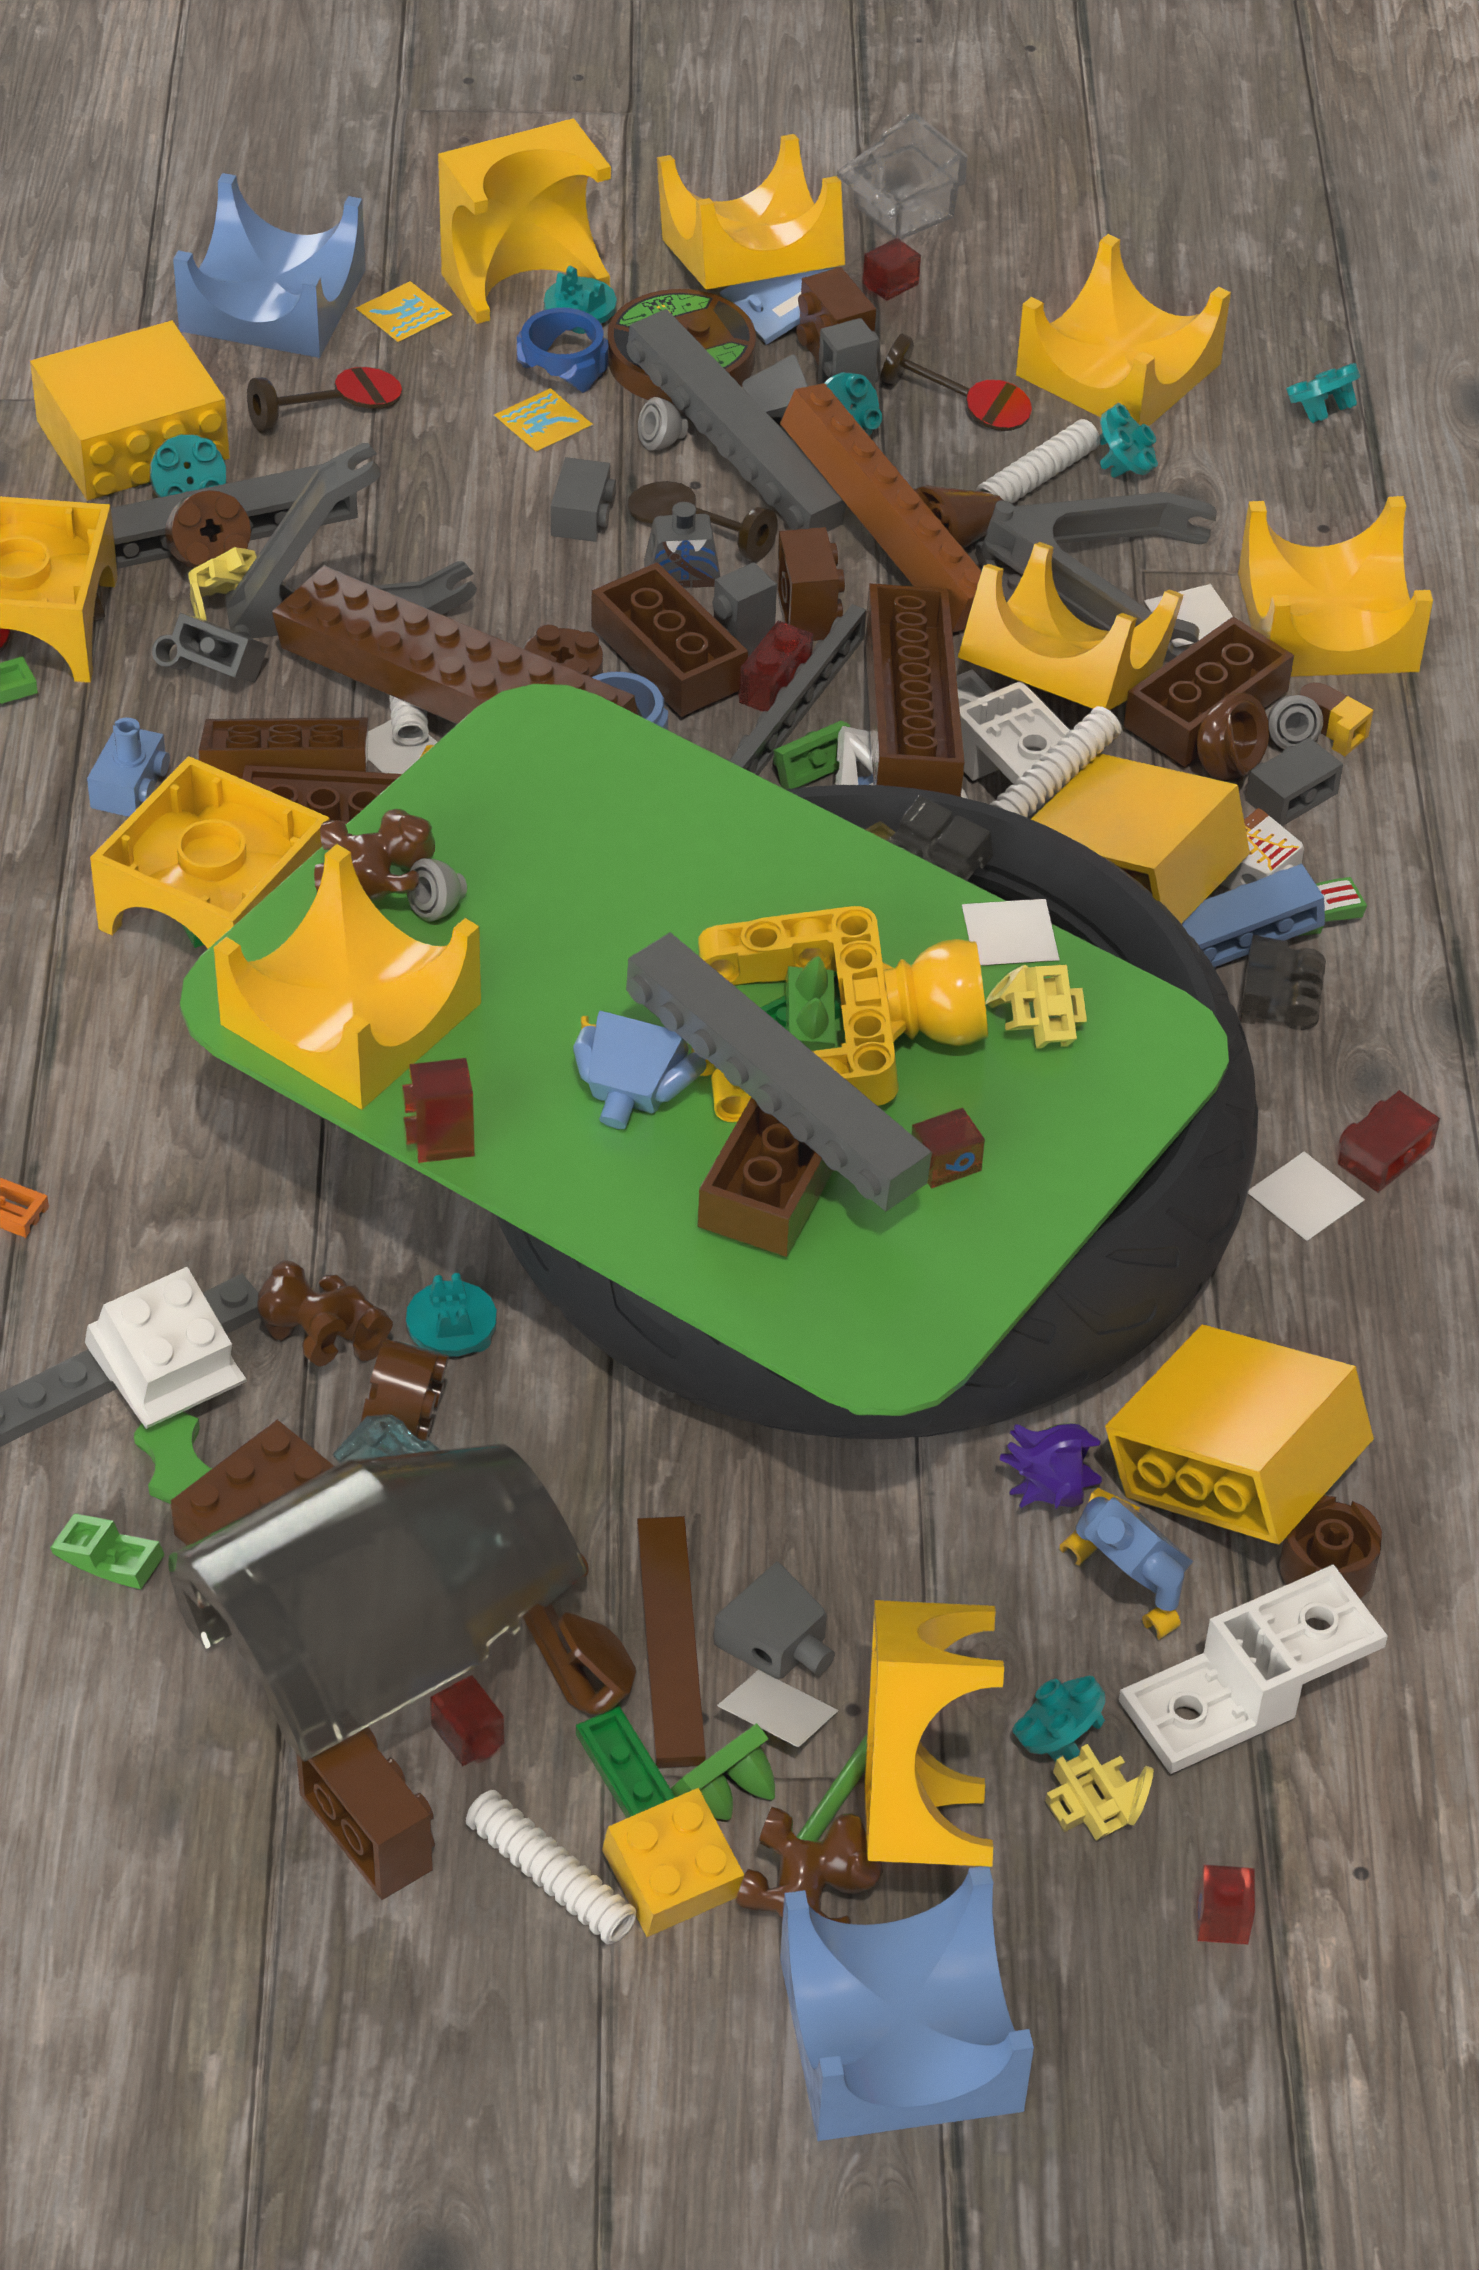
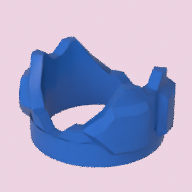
[517,308,608,393]

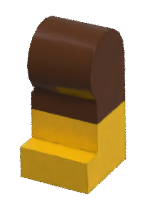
[1299,682,1373,756]

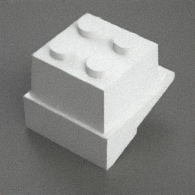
[85,1267,247,1429]

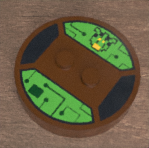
[607,289,756,405]

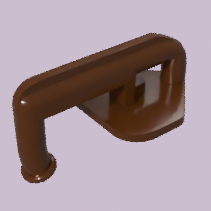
[520,1550,637,1715]

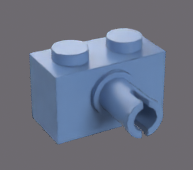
[87,717,170,817]

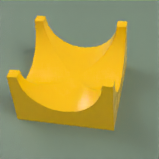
[438,118,611,324]
[657,134,845,290]
[1016,234,1231,426]
[0,496,118,683]
[1238,496,1433,677]
[957,542,1184,710]
[90,756,330,949]
[214,844,481,1110]
[864,1600,1004,1867]

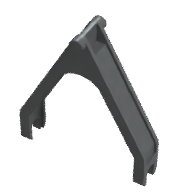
[225,443,477,639]
[981,492,1217,661]

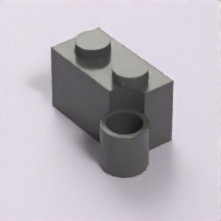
[152,613,268,683]

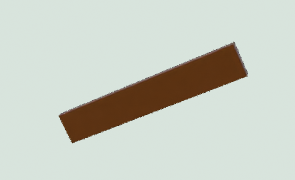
[637,1516,706,1768]

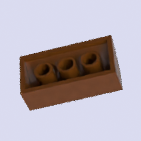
[242,765,402,824]

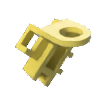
[188,547,257,621]
[985,965,1087,1049]
[1045,1744,1154,1841]

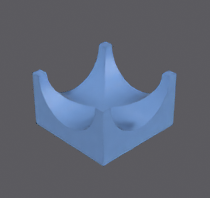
[173,173,365,358]
[780,1866,1034,2141]

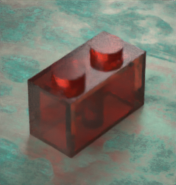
[739,620,813,712]
[402,1058,475,1163]
[1338,1090,1440,1193]

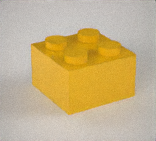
[602,1788,744,1937]

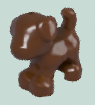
[314,808,435,901]
[257,1260,393,1367]
[736,1807,883,1924]

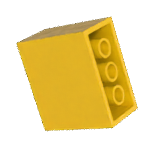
[30,320,230,501]
[1031,753,1250,924]
[1105,1324,1374,1545]

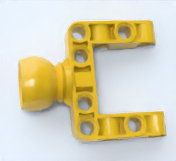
[698,906,988,1122]

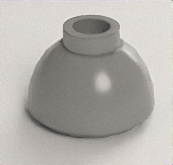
[638,397,688,450]
[1268,695,1323,749]
[407,858,467,922]

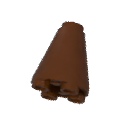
[913,485,1003,549]

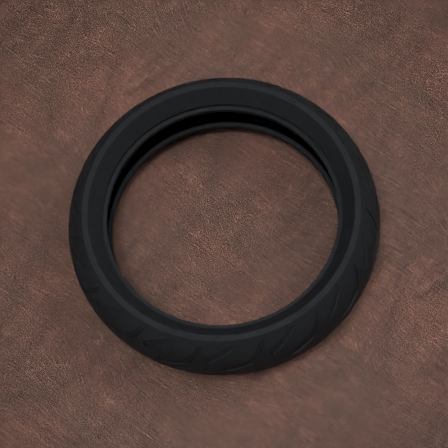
[496,785,1258,1439]

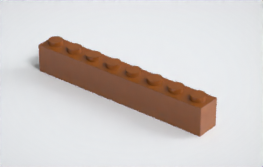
[780,383,982,632]

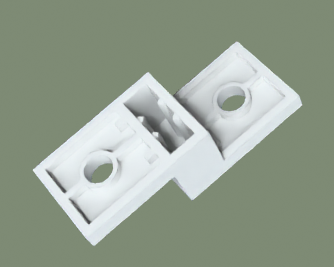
[956,670,1089,784]
[1119,1564,1388,1774]

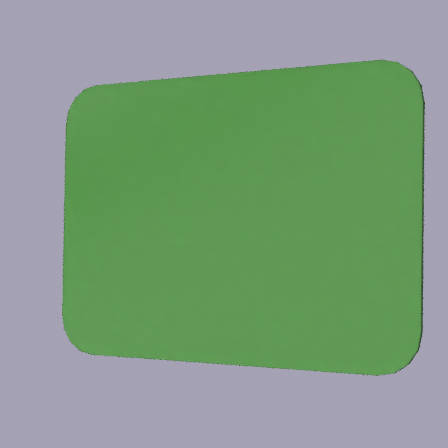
[180,684,1229,1416]

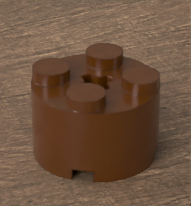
[165,490,251,569]
[524,624,603,677]
[361,1339,449,1445]
[1279,1496,1382,1599]

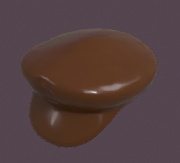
[1197,692,1269,781]

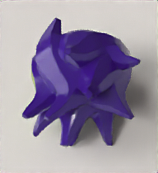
[999,1423,1102,1509]

